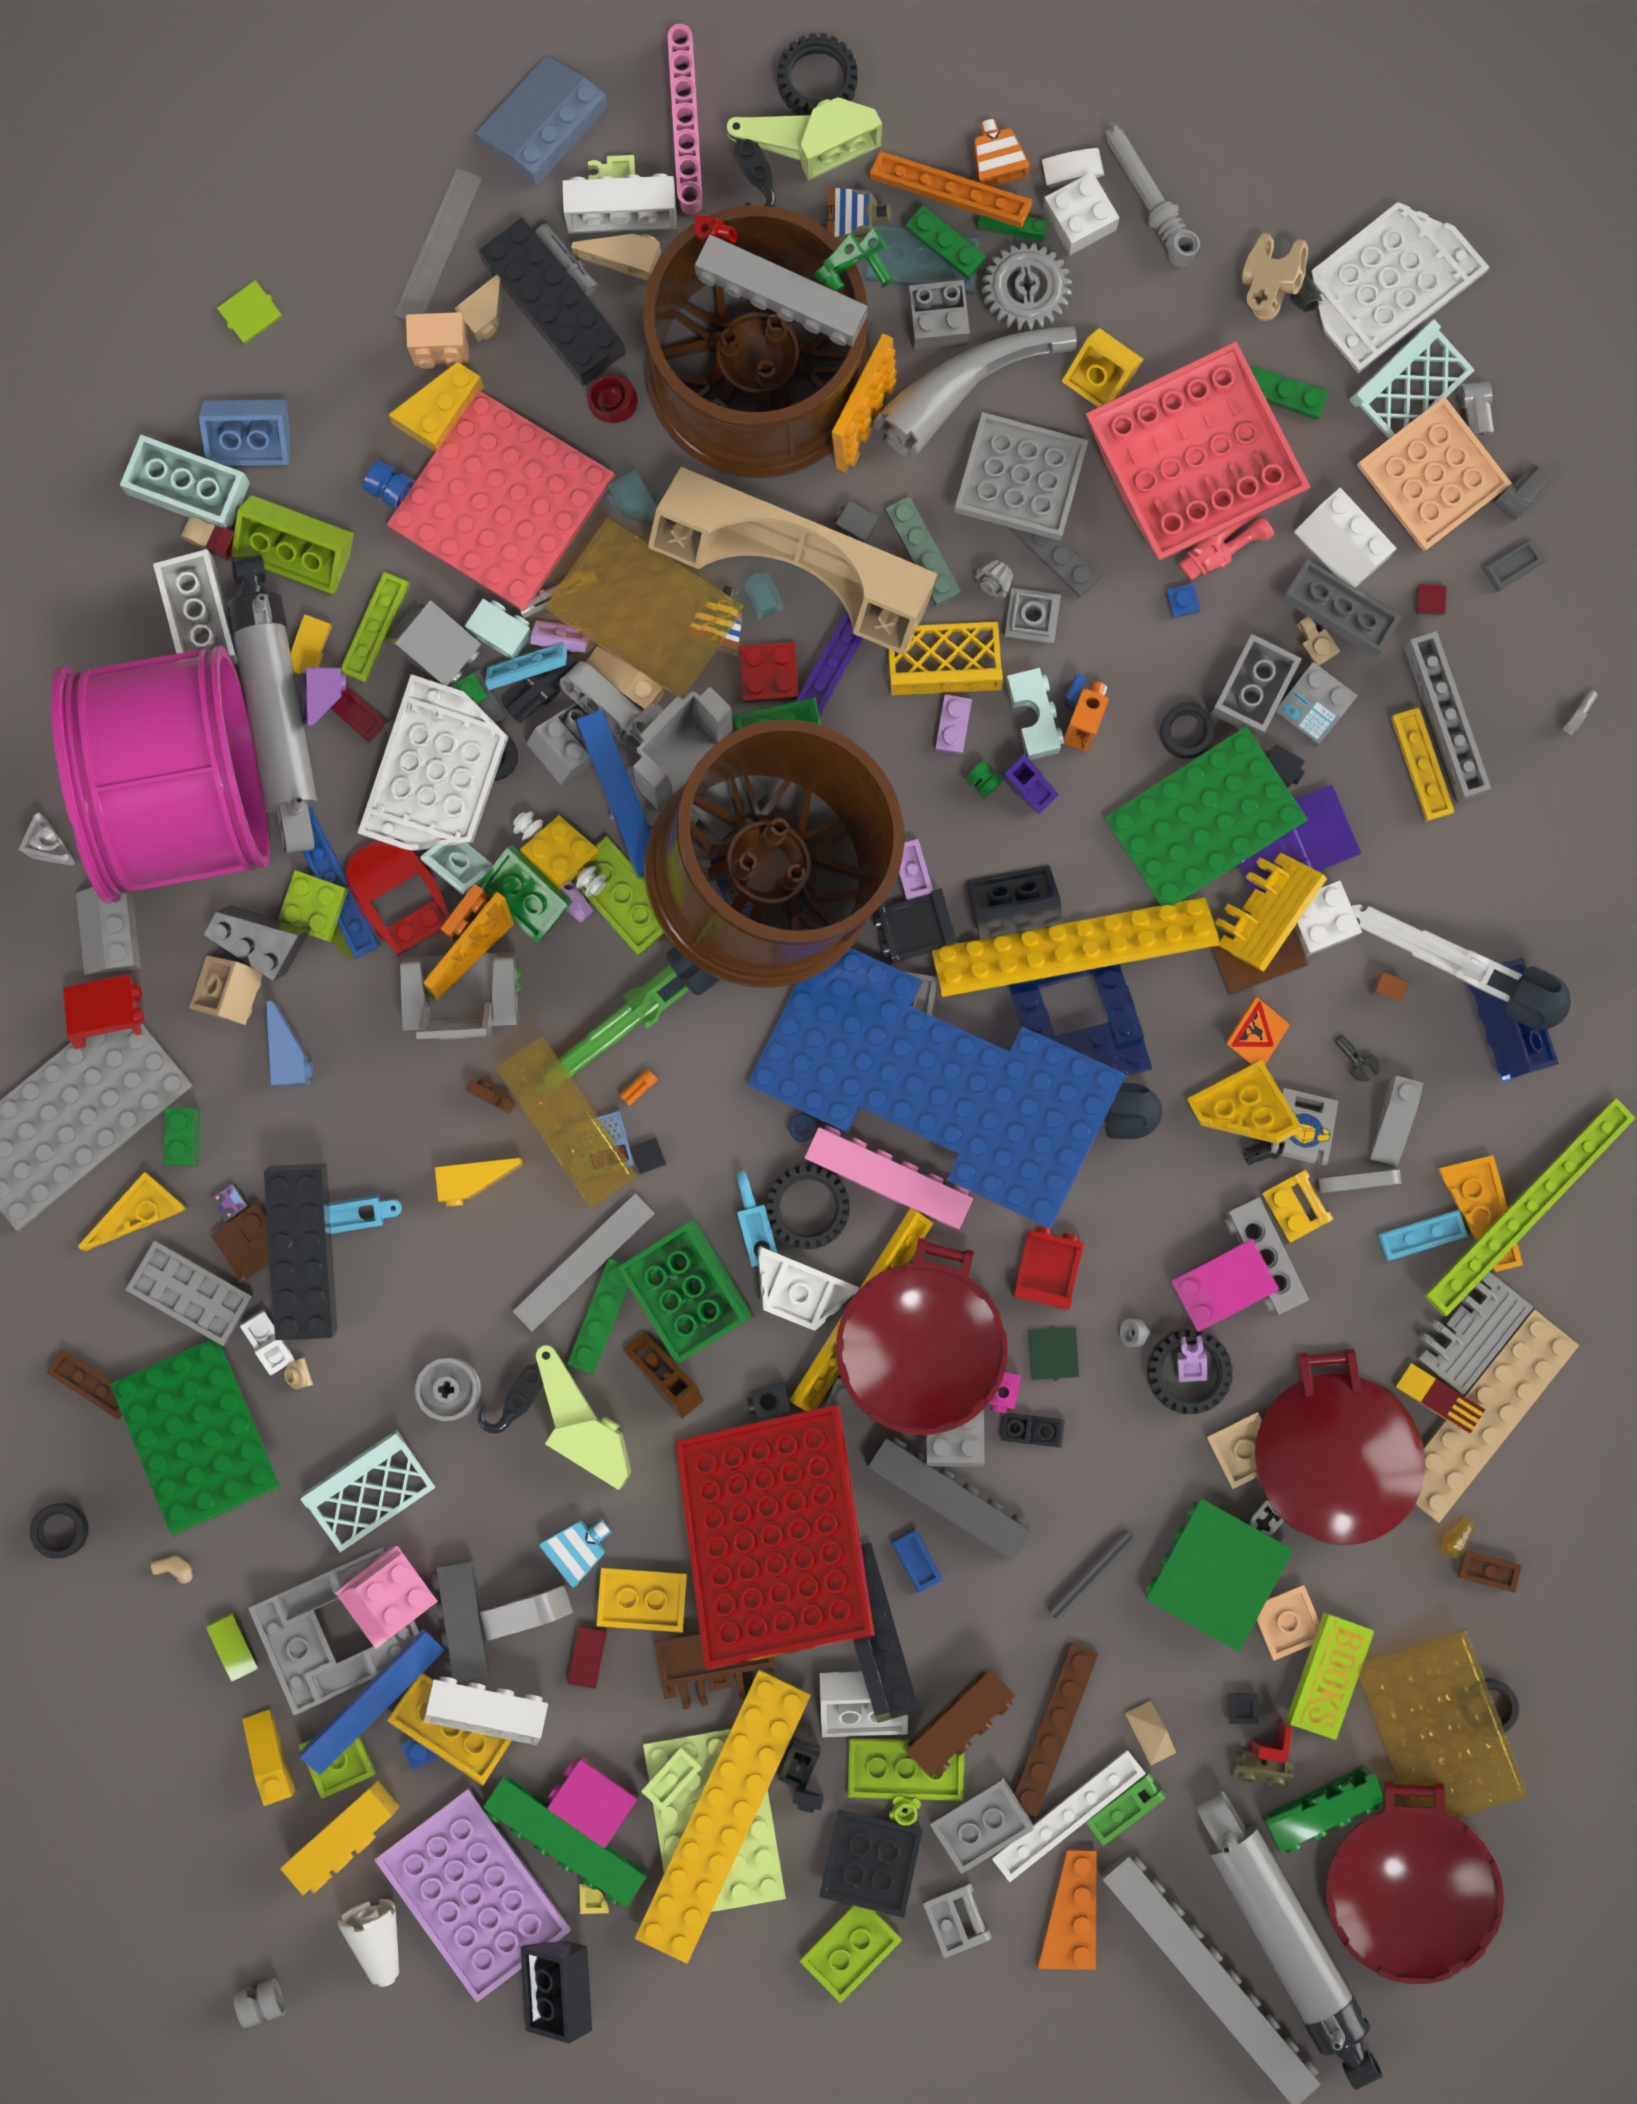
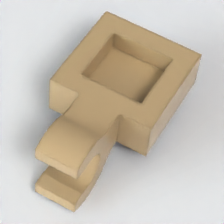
[1297,616,1341,666]

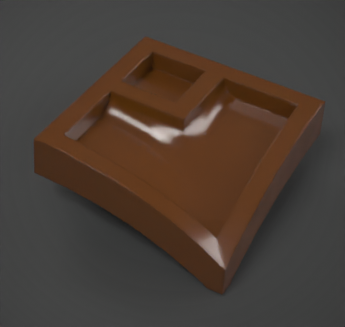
[210,1202,270,1283]

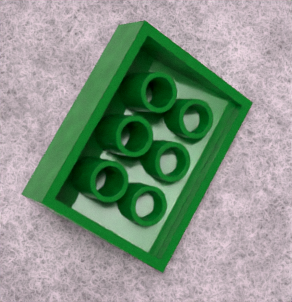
[617,1220,755,1364]

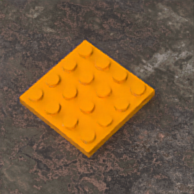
[832,334,897,473]

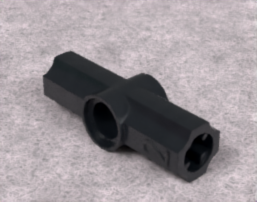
[503,652,577,724]

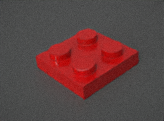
[740,642,799,703]

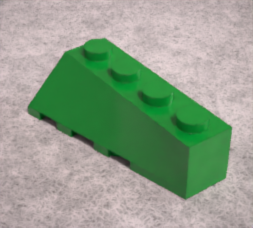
[1261,1765,1384,1853]

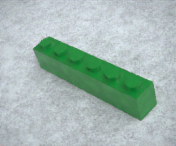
[483,1774,648,1907]

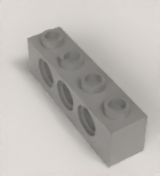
[1224,1197,1309,1315]

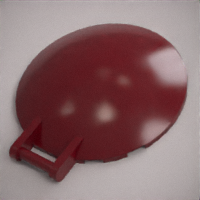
[836,1237,1008,1435]
[1254,1348,1425,1545]
[1326,1781,1504,1984]

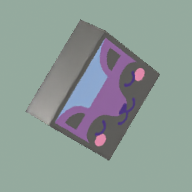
[209,1183,250,1223]

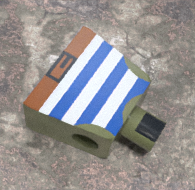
[827,188,891,246]

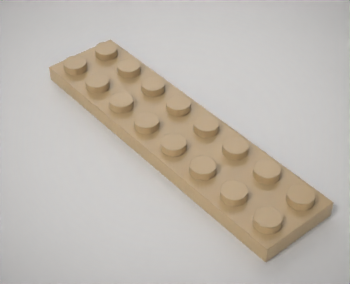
[1415,1309,1579,1523]

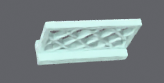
[1348,319,1474,439]
[300,1429,436,1552]

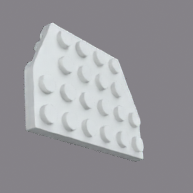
[1311,202,1489,374]
[358,674,508,851]

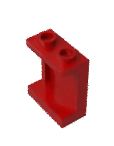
[63,974,145,1049]
[1013,1226,1085,1310]

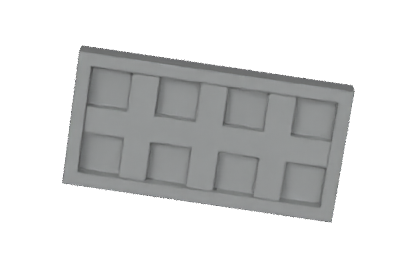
[125,1240,254,1346]

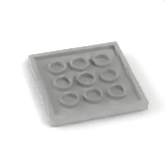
[954,412,1088,541]

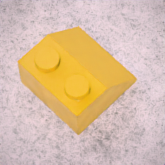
[1061,328,1144,408]

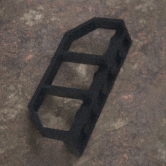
[853,1543,920,1723]

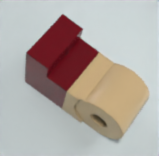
[181,516,234,561]

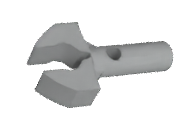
[1562,690,1598,736]

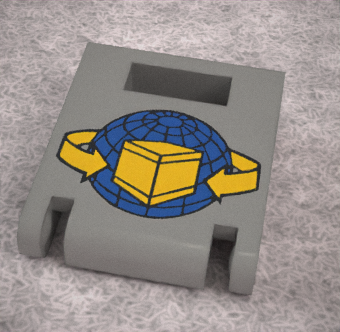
[1270,1088,1339,1166]

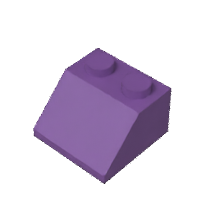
[301,667,346,725]

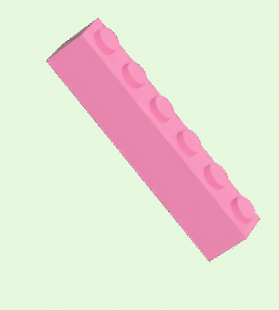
[805,1125,974,1230]

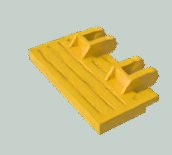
[1215,852,1327,972]

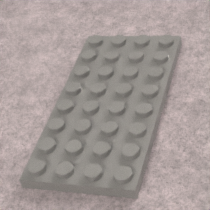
[0,1024,195,1232]

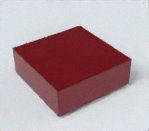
[1416,584,1447,615]

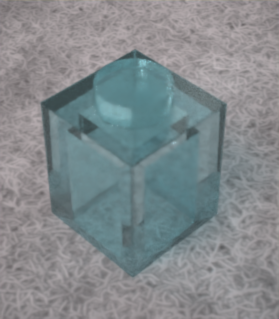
[743,573,783,620]

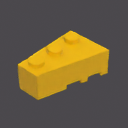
[389,362,484,452]

